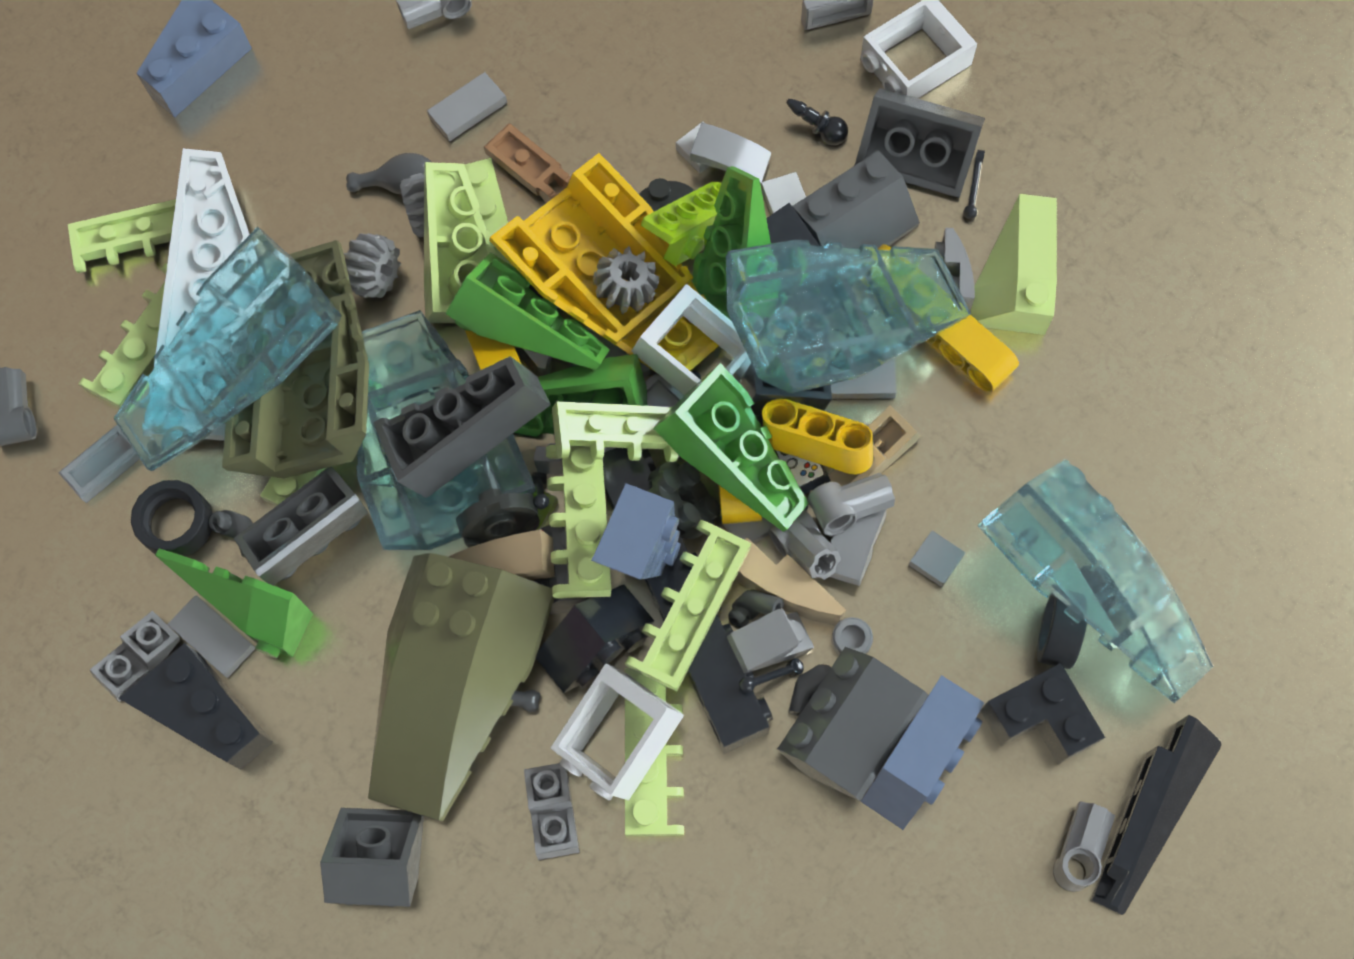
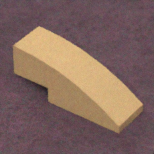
[809,405,921,493]
[449,529,555,581]
[735,537,846,625]

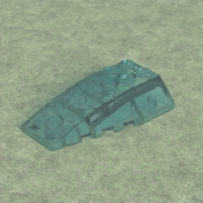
[114,227,342,471]
[726,239,971,393]
[356,310,536,550]
[977,459,1214,703]

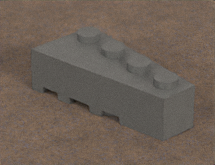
[373,356,551,498]

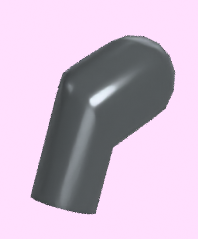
[209,510,253,558]
[728,589,784,628]
[788,664,831,716]

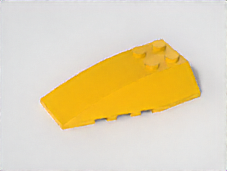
[489,153,719,373]

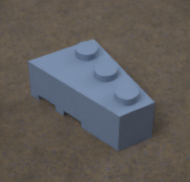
[136,0,252,117]
[591,483,681,580]
[861,675,984,830]

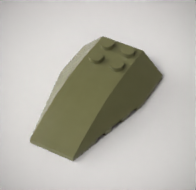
[222,240,369,479]
[368,553,555,822]

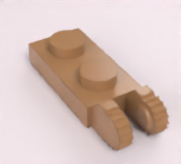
[484,123,571,203]

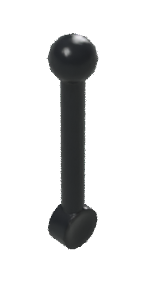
[963,149,985,219]
[531,472,549,510]
[739,658,804,693]

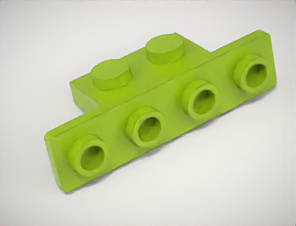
[641,181,722,266]

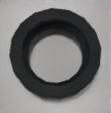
[131,480,213,557]
[1037,586,1090,669]

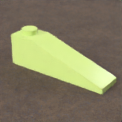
[424,162,497,323]
[970,194,1057,335]

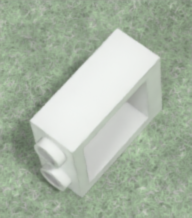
[860,0,977,99]
[631,284,759,395]
[551,664,684,800]

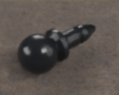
[786,99,848,146]

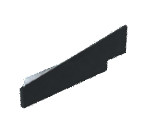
[1091,715,1221,915]

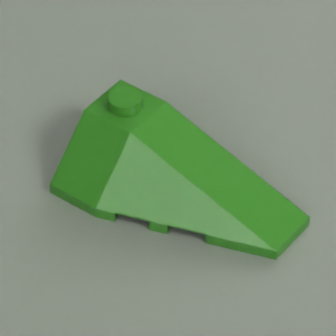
[692,166,777,327]
[445,252,610,370]
[514,354,648,437]
[653,363,808,532]
[155,549,313,658]

